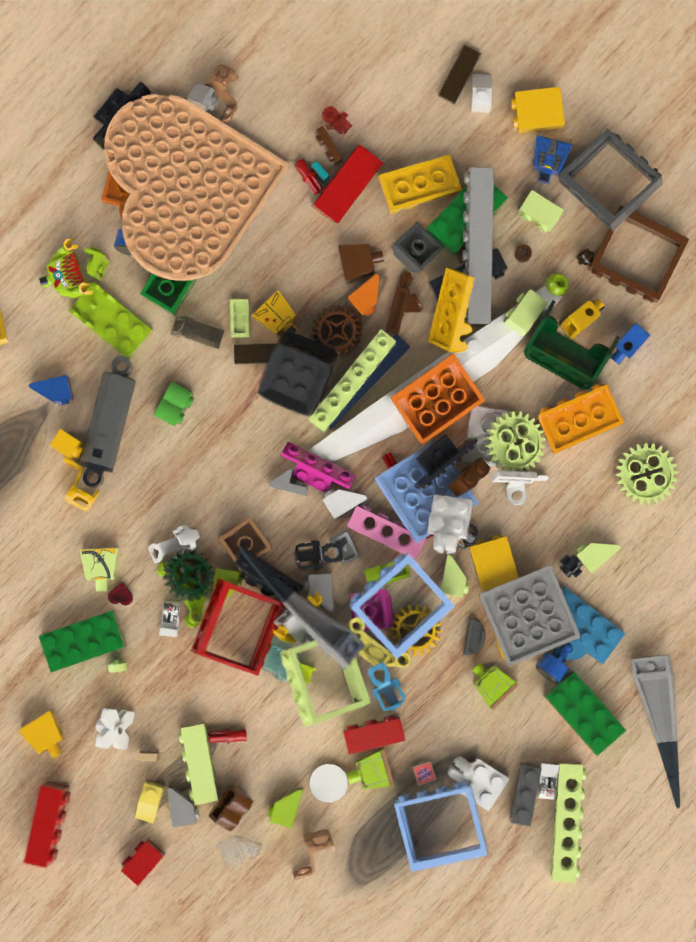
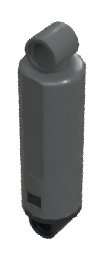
[79,356,136,488]

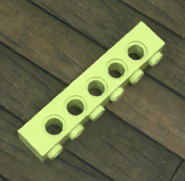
[309,329,396,433]
[550,762,586,883]

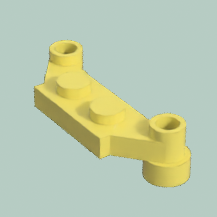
[346,618,410,670]

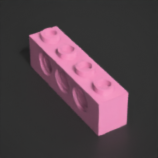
[347,504,426,559]

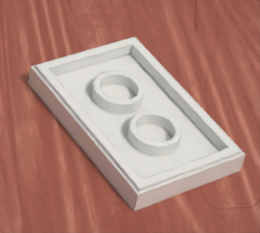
[462,406,509,468]

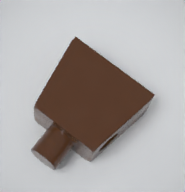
[338,244,384,284]

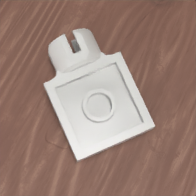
[427,495,473,554]
[448,756,509,811]

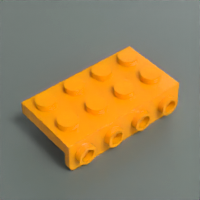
[536,383,624,454]

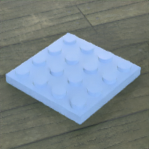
[374,439,479,544]

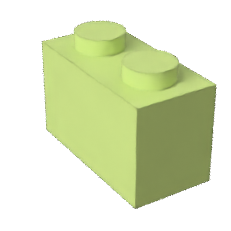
[518,190,564,232]
[504,289,548,337]

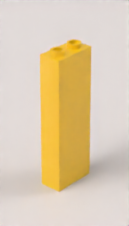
[469,534,519,659]

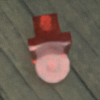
[322,106,353,134]

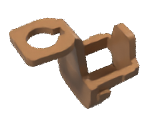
[204,64,239,123]
[293,829,336,880]

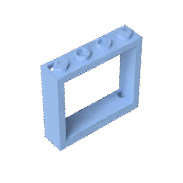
[349,553,455,659]
[394,781,489,872]

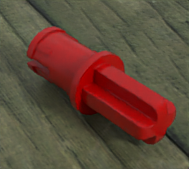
[294,158,323,195]
[208,729,247,744]

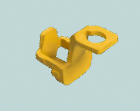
[63,457,100,511]

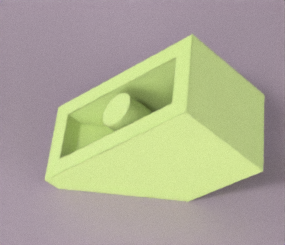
[575,543,621,573]
[440,555,469,597]

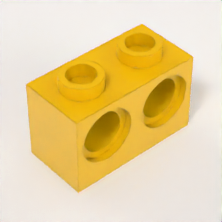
[50,429,84,460]

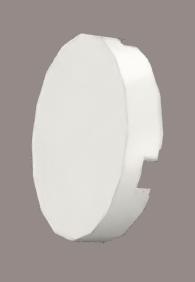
[310,764,348,803]

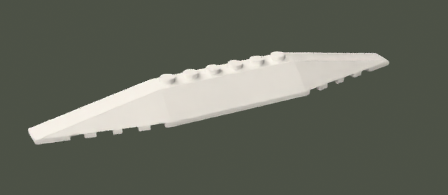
[308,285,563,463]

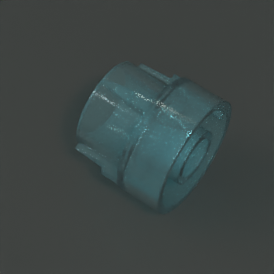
[262,646,299,683]

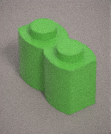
[154,382,194,427]

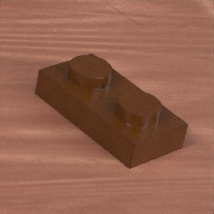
[315,126,342,166]

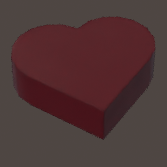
[108,582,134,606]

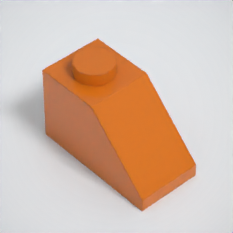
[347,274,379,317]

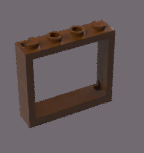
[588,205,689,303]

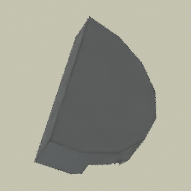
[463,617,486,655]

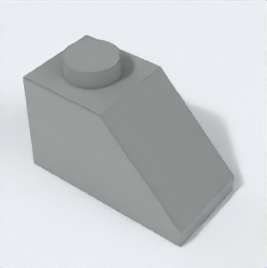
[305,574,334,612]
[167,786,200,827]

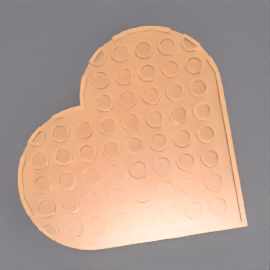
[104,94,290,281]

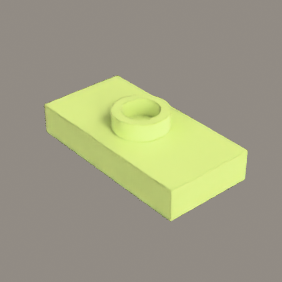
[230,299,250,338]

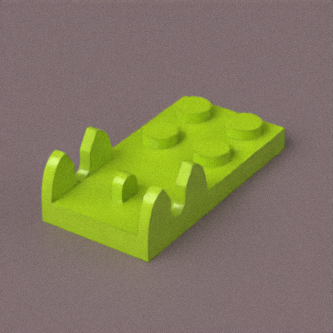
[69,282,153,360]

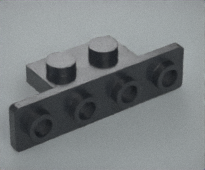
[93,81,151,150]
[413,435,478,489]
[234,550,303,596]

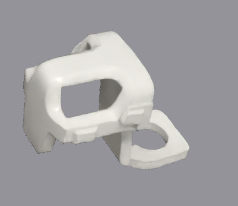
[148,525,200,564]

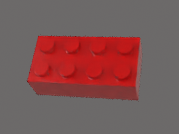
[23,782,71,868]

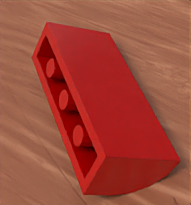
[312,144,383,224]

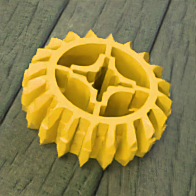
[390,604,442,656]

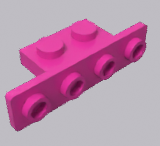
[281,442,356,493]

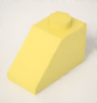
[135,780,166,823]

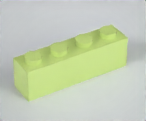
[178,722,219,805]

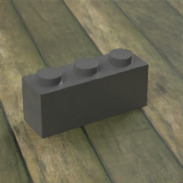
[510,763,542,827]

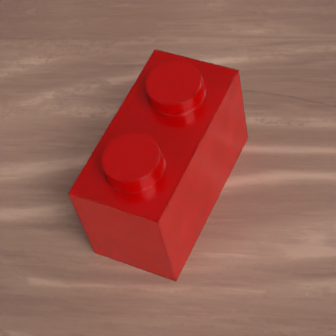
[121,839,165,886]

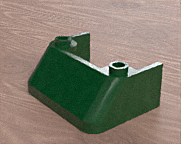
[524,300,620,389]

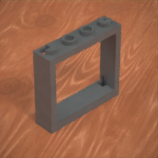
[558,129,663,231]

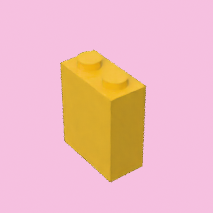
[511,87,565,134]

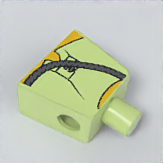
[80,548,119,592]

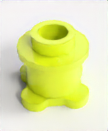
[299,663,316,686]

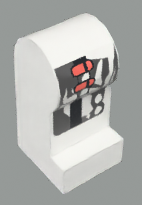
[159,600,181,637]
[538,762,559,800]

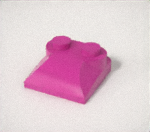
[349,589,394,631]

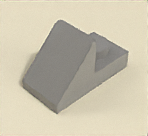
[269,468,308,496]

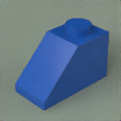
[29,375,74,406]

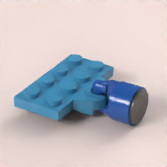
[535,587,626,684]

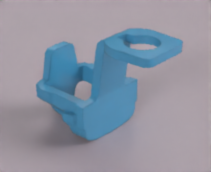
[368,663,405,711]

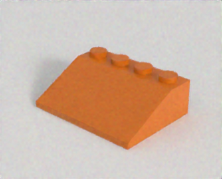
[390,353,485,445]

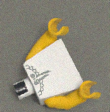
[273,591,323,644]

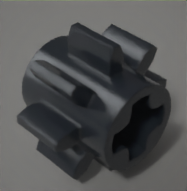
[559,555,583,578]

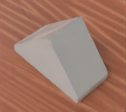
[329,530,360,565]

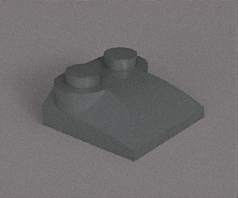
[391,221,444,274]

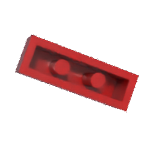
[343,714,405,754]

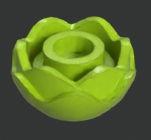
[546,273,569,296]

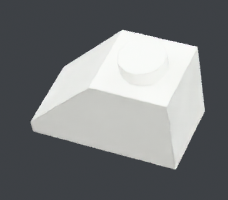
[471,74,492,113]
[322,489,367,519]

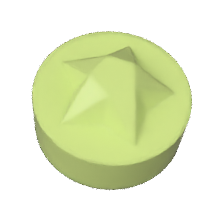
[108,660,127,673]

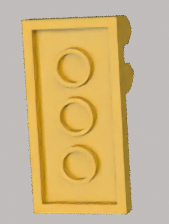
[378,154,462,214]
[428,268,475,353]

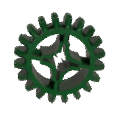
[162,549,215,602]

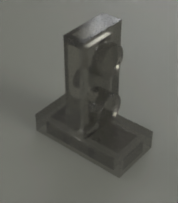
[171,316,224,349]

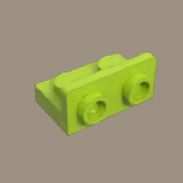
[84,247,109,282]

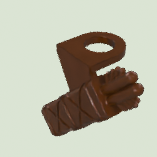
[386,271,423,334]

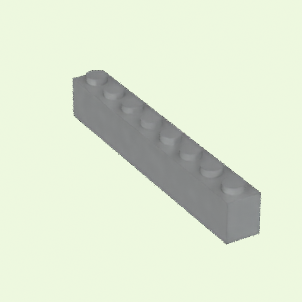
[462,167,494,324]

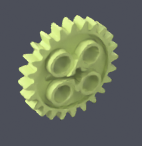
[485,411,546,472]
[615,443,678,505]

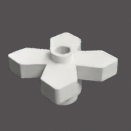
[95,708,135,750]

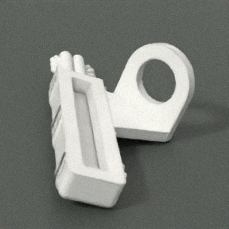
[491,470,549,505]

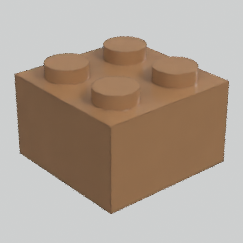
[219,517,273,571]

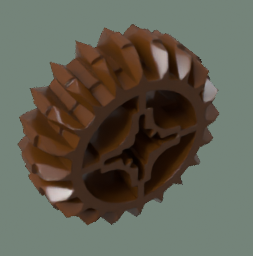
[311,305,363,357]

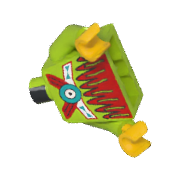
[39,238,93,298]

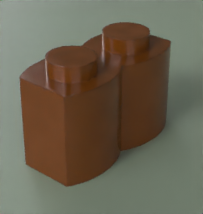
[448,457,491,497]
[209,785,253,831]

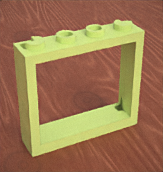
[280,640,371,727]

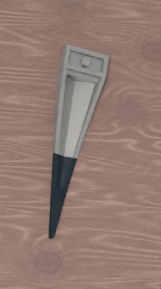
[239,547,365,669]
[631,654,680,809]

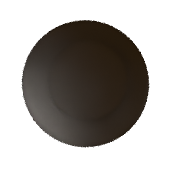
[576,248,595,266]

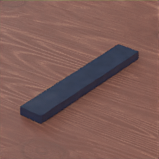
[328,334,410,429]

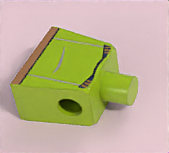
[472,662,519,710]
[347,748,394,789]

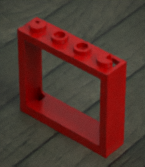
[191,578,285,676]

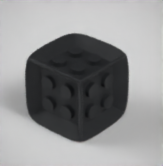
[258,332,338,416]

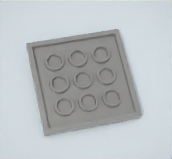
[479,565,581,667]

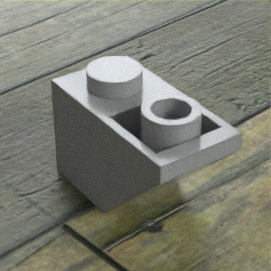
[187,83,218,113]

